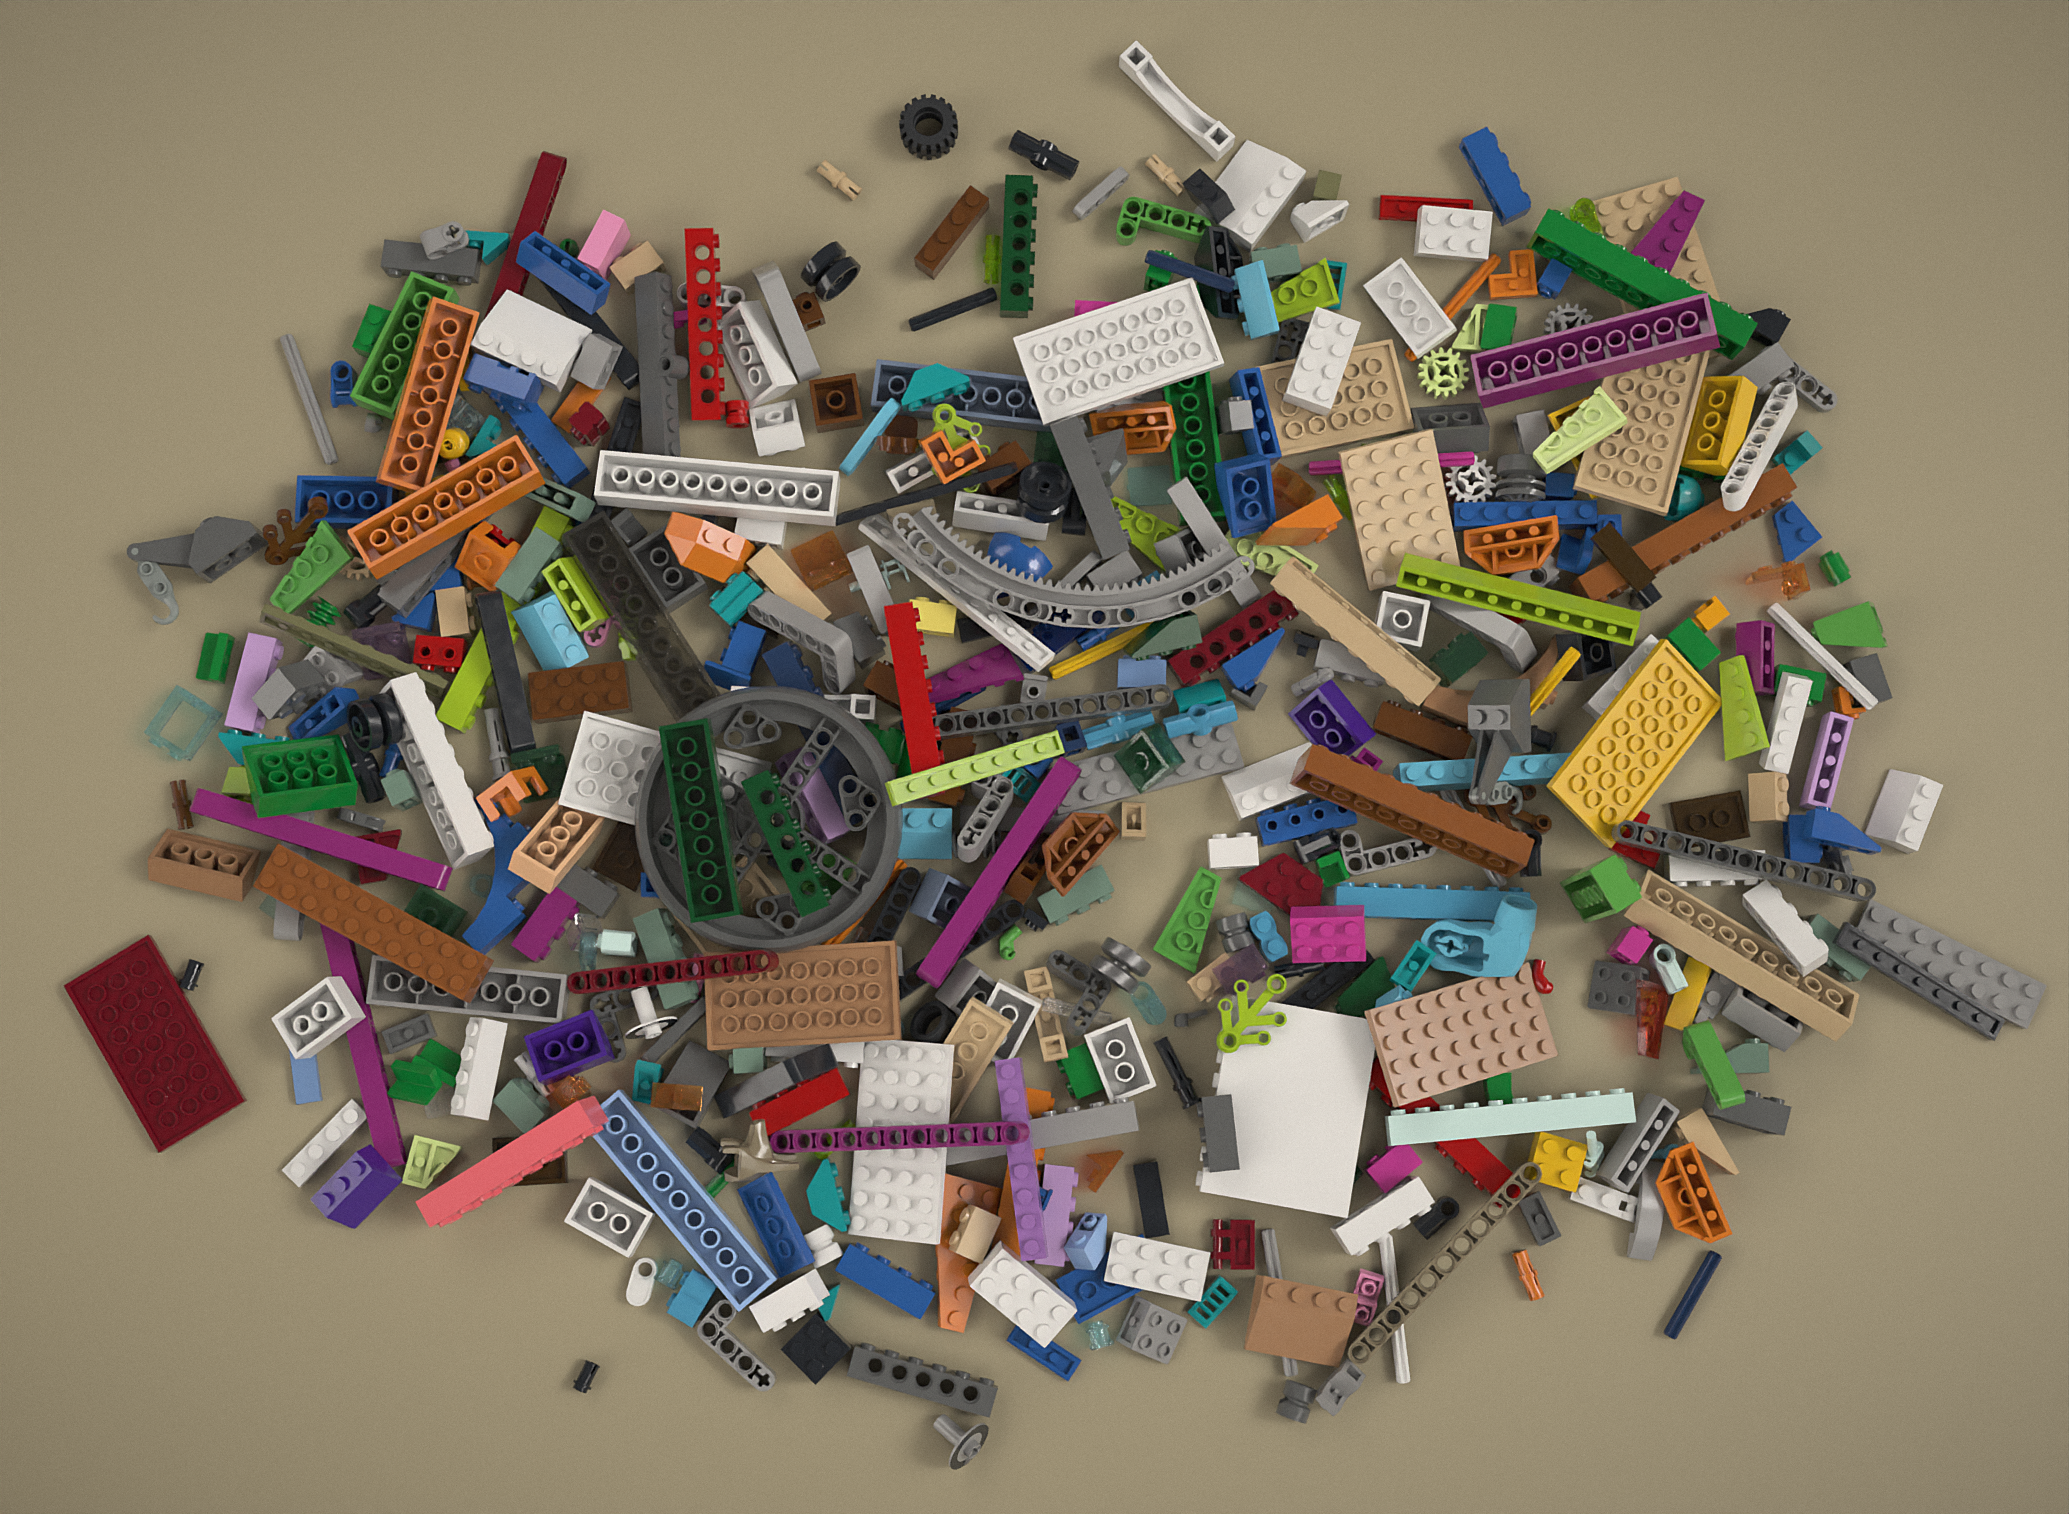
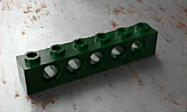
[1000,174,1038,318]
[741,770,832,918]

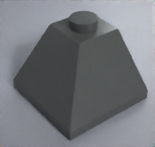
[1086,428,1128,486]

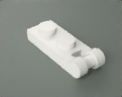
[1568,1177,1638,1223]

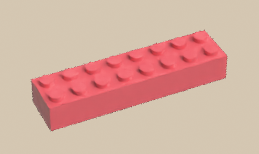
[416,1096,609,1228]

